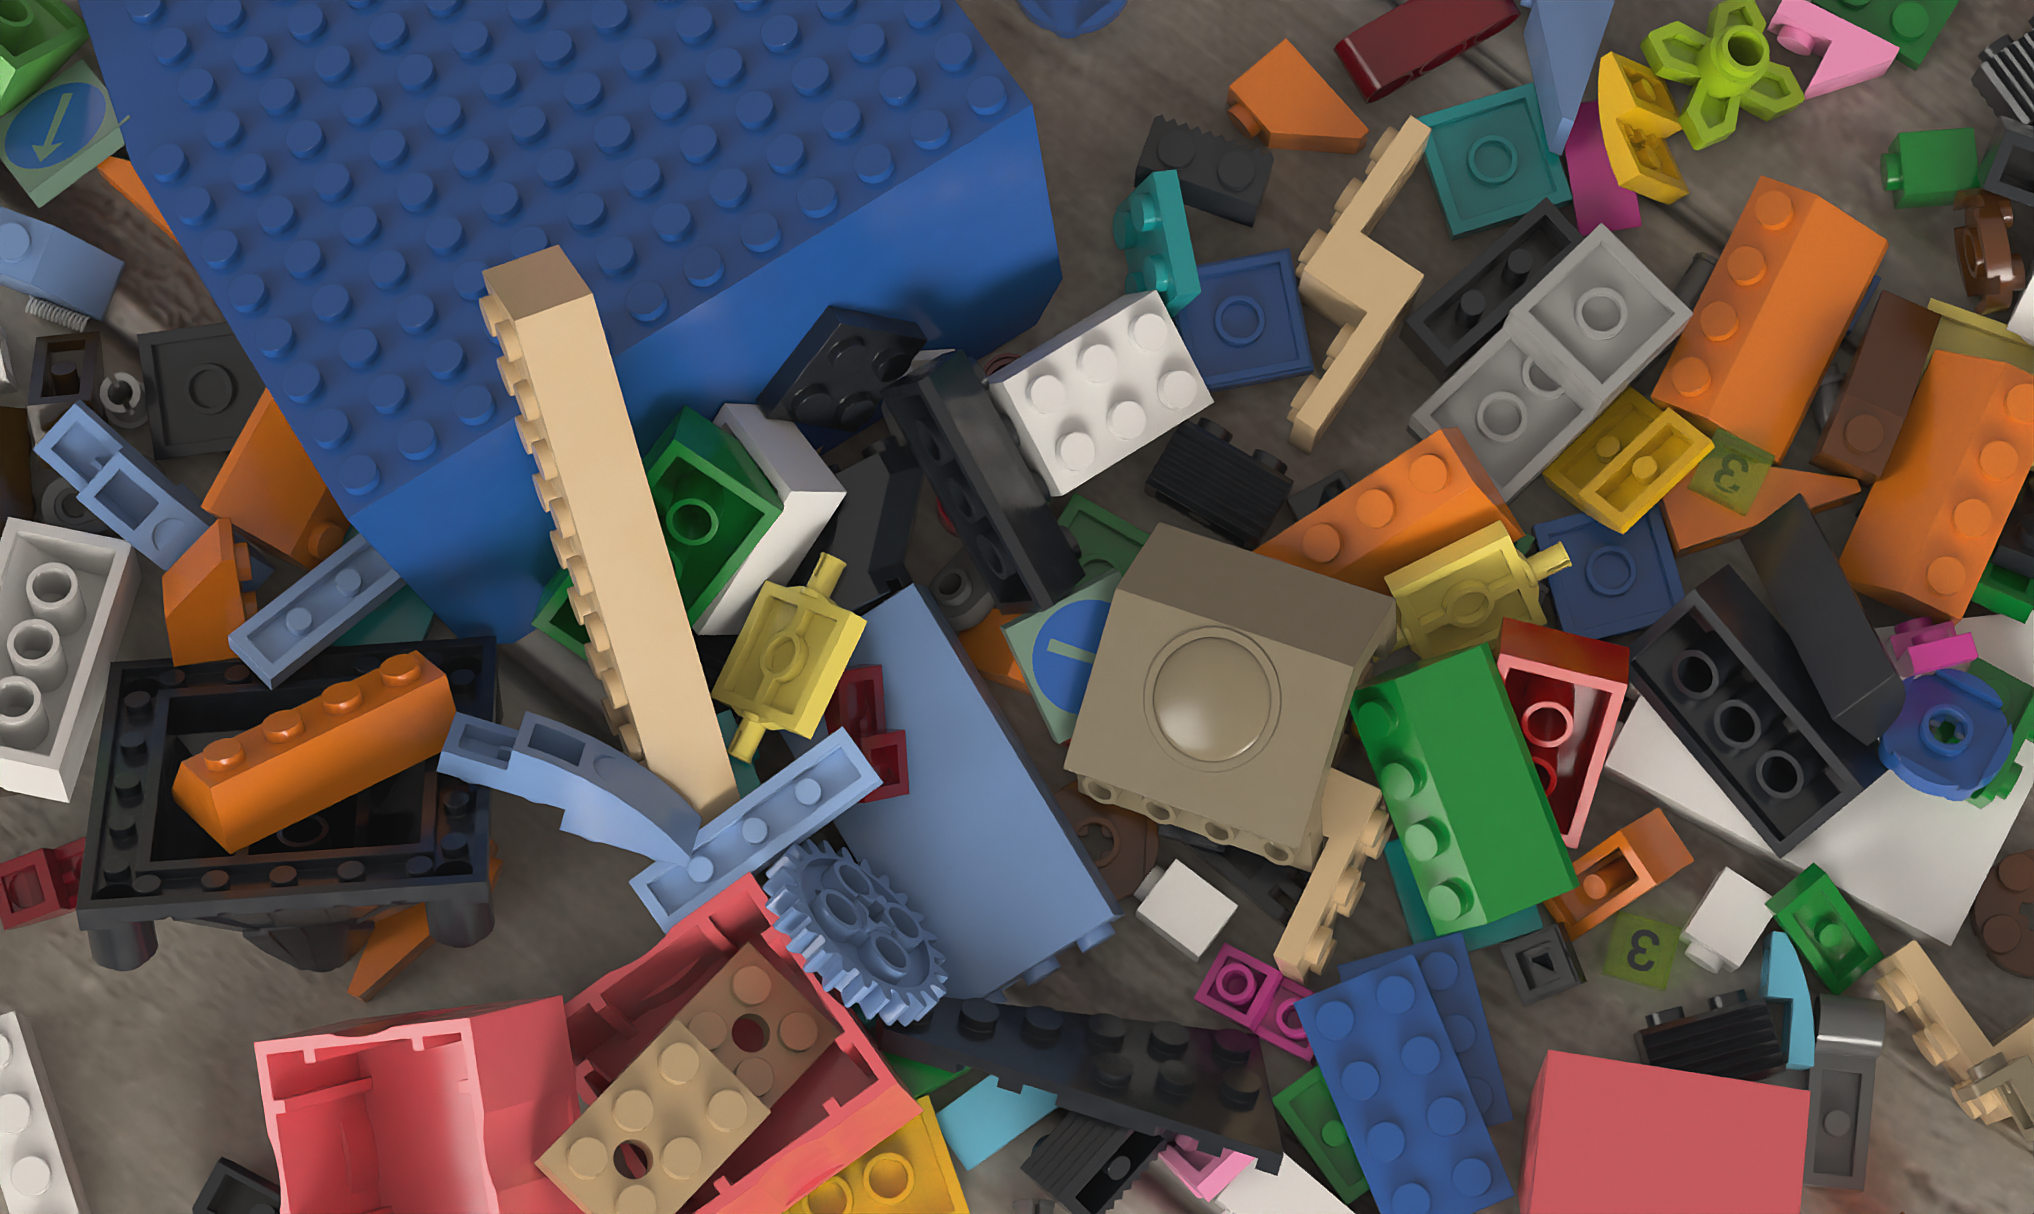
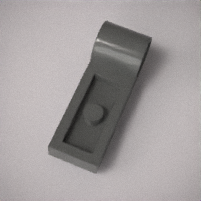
[1802,993,1886,1193]

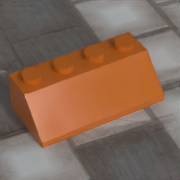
[1650,175,1889,466]
[1838,349,2034,626]
[200,387,351,572]
[1252,427,1526,597]
[171,650,456,854]

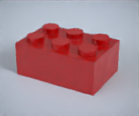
[1492,616,1630,849]

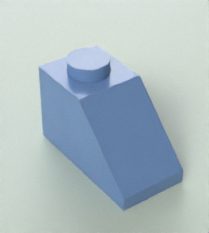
[0,206,126,322]

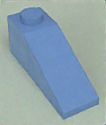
[1520,0,1615,155]

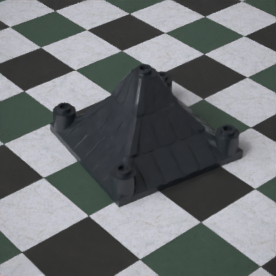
[76,636,504,973]

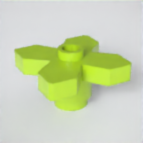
[1640,0,1805,151]

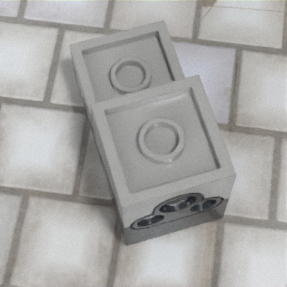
[1406,223,1694,507]

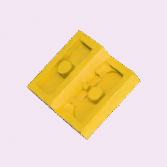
[1598,51,1690,205]
[1542,387,1715,534]

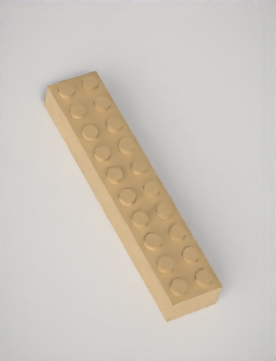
[479,245,741,831]

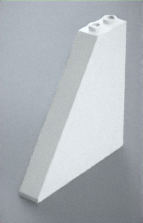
[1600,610,2034,953]

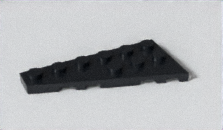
[875,997,1284,1176]

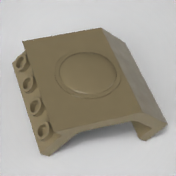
[1063,522,1397,873]

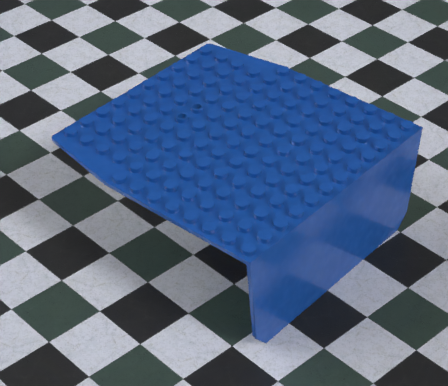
[78,0,1063,644]

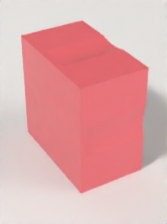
[564,872,924,1214]
[254,995,585,1214]
[1517,1050,1811,1214]

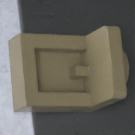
[1956,1052,2034,1143]

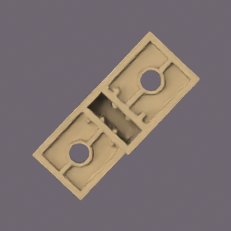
[1286,115,1432,456]
[1273,659,1393,987]
[1873,939,2034,1125]
[534,942,841,1214]

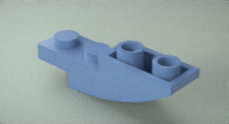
[33,400,276,592]
[436,711,702,868]

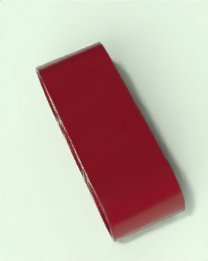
[1333,0,1521,104]

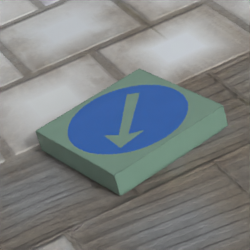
[0,59,131,208]
[1000,568,1122,744]

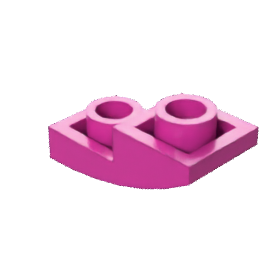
[1565,99,1642,236]
[1883,617,1978,678]
[1194,942,1317,1067]

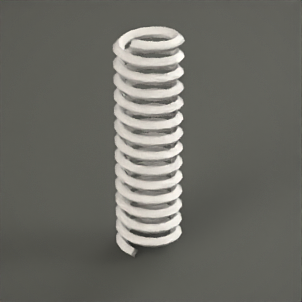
[25,295,90,333]

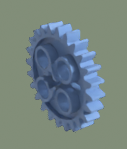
[763,839,949,1026]

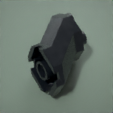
[796,435,925,617]

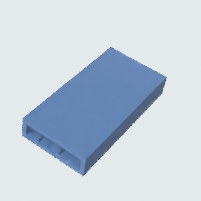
[779,583,1125,1004]

